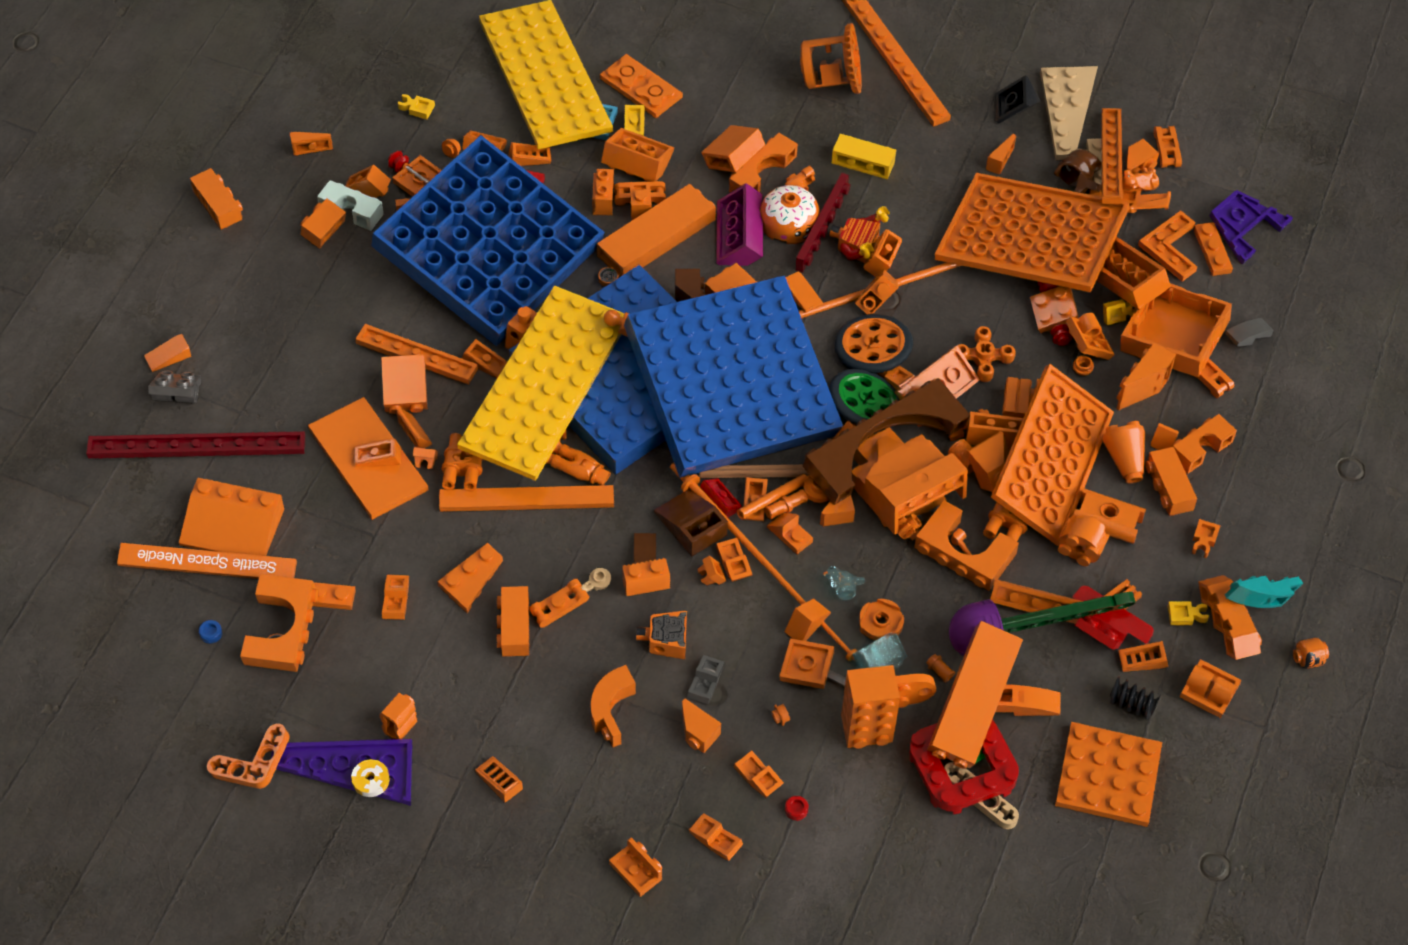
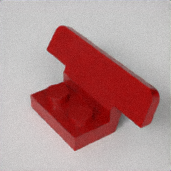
[1072,586,1154,650]

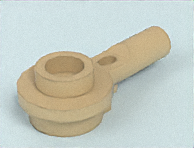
[571,568,611,598]

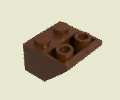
[675,269,705,302]

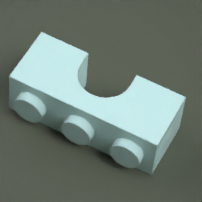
[317,180,384,231]

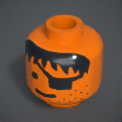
[1293,638,1329,669]

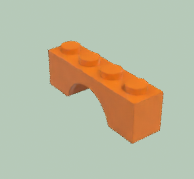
[729,133,798,192]

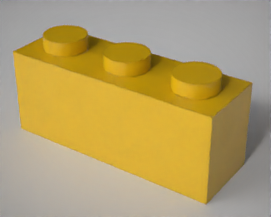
[831,134,896,180]

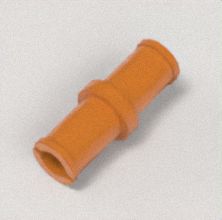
[764,489,808,520]

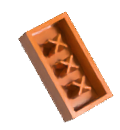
[1096,236,1171,310]

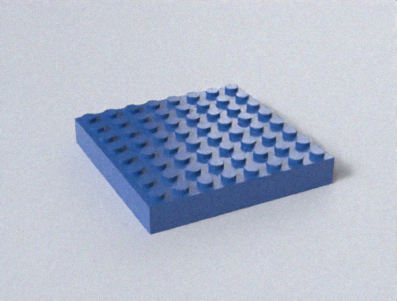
[371,135,605,347]
[509,265,677,475]
[624,275,843,478]

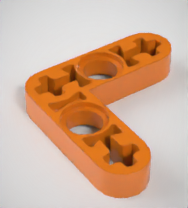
[207,724,290,789]

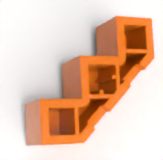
[1198,575,1262,660]

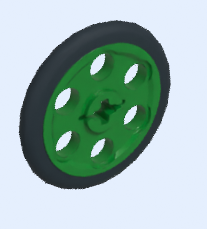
[830,369,900,431]

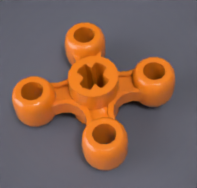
[957,326,1016,382]

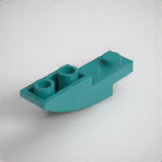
[1225,576,1303,608]

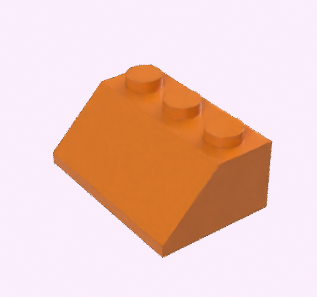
[601,128,675,182]

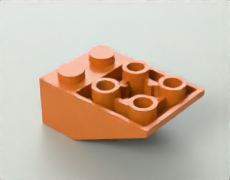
[1116,343,1176,410]

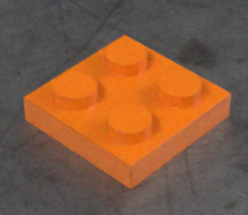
[779,638,834,689]

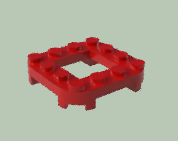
[909,719,1019,814]

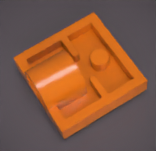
[1066,313,1115,360]

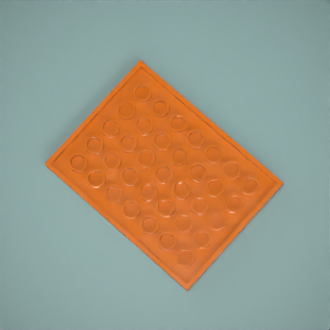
[935,173,1129,292]

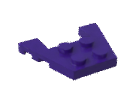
[1209,190,1293,265]

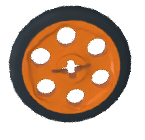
[834,314,913,373]

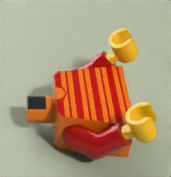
[830,206,890,263]

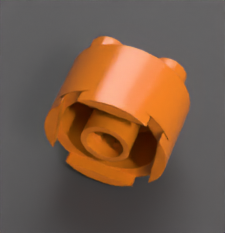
[1058,515,1109,566]

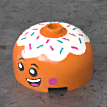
[760,185,820,244]

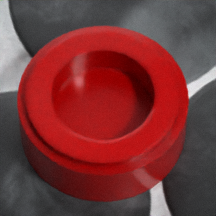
[785,796,809,821]

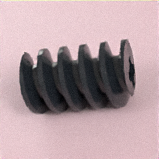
[1110,676,1161,720]

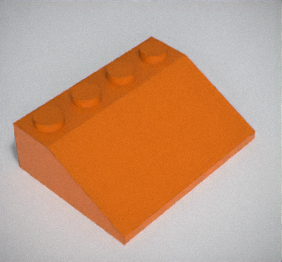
[179,478,284,556]

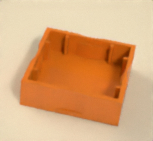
[1120,283,1232,377]

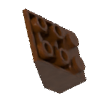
[654,489,728,557]

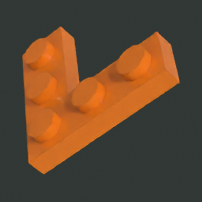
[1138,211,1197,282]

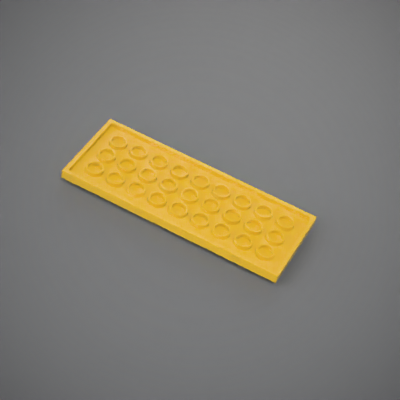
[479,0,613,149]
[457,285,625,481]

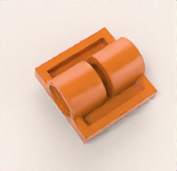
[1180,659,1242,718]

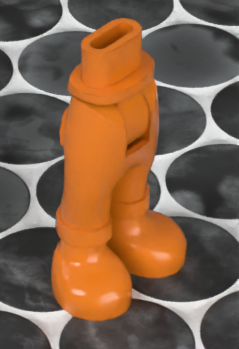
[546,438,611,485]

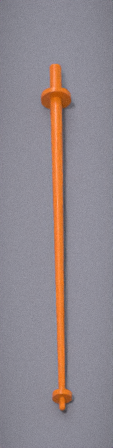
[670,463,860,663]

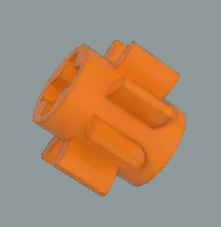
[898,513,922,540]

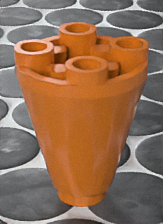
[1102,421,1145,484]

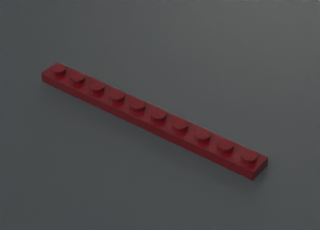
[86,431,306,459]

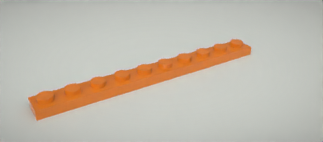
[842,0,951,127]

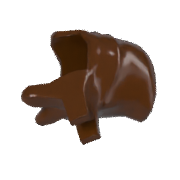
[1054,149,1102,194]

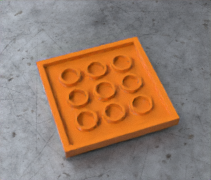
[1055,722,1162,827]

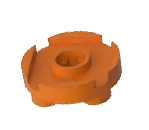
[859,599,904,643]

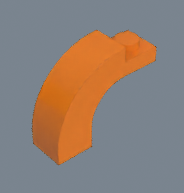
[591,665,636,748]

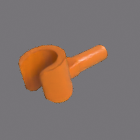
[951,528,972,555]

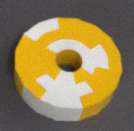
[351,759,390,797]

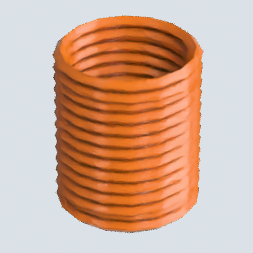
[948,439,974,474]

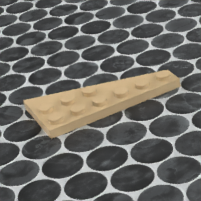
[1040,66,1098,160]

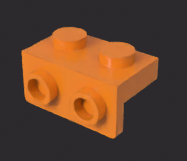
[609,837,662,897]

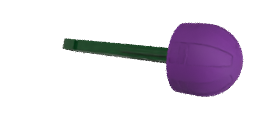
[949,592,1136,657]

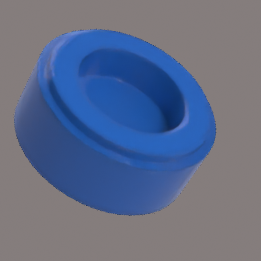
[199,620,222,644]

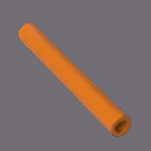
[737,474,807,519]

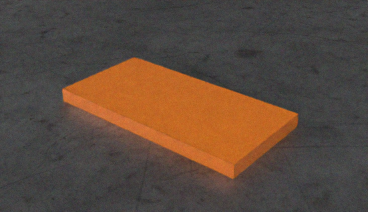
[308,397,429,520]

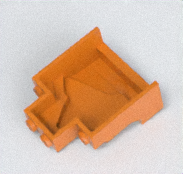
[852,427,968,535]

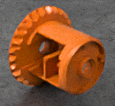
[800,23,862,94]

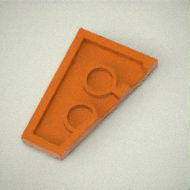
[438,543,503,613]

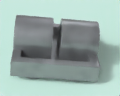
[148,371,201,403]

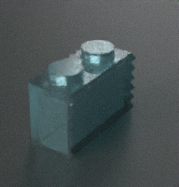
[852,633,908,669]

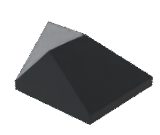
[995,75,1041,124]

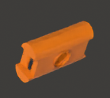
[1073,488,1146,544]

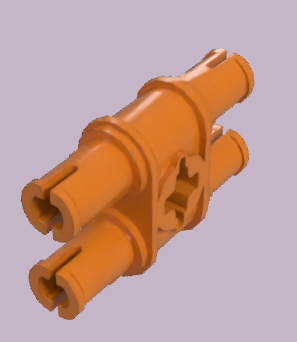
[441,433,484,491]
[983,502,1028,541]

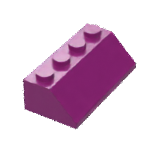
[717,183,763,266]

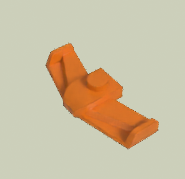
[1089,181,1171,213]

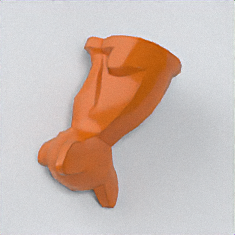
[1122,167,1159,191]

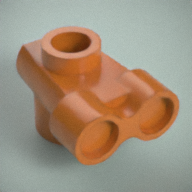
[785,165,815,191]

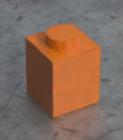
[631,189,652,221]

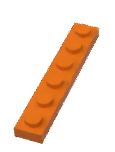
[356,324,478,385]

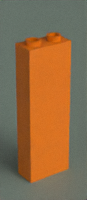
[597,184,716,277]
[927,621,1023,769]

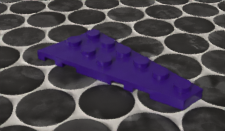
[271,739,413,806]

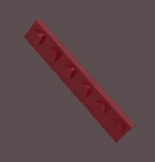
[795,173,851,273]

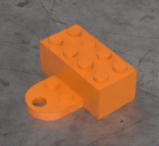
[841,665,937,748]

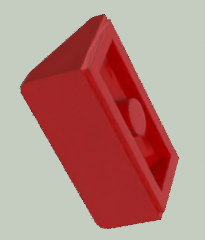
[699,478,742,518]

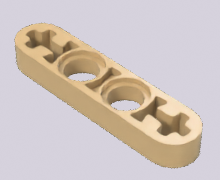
[944,762,1019,829]

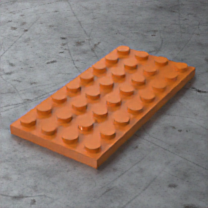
[991,364,1114,546]

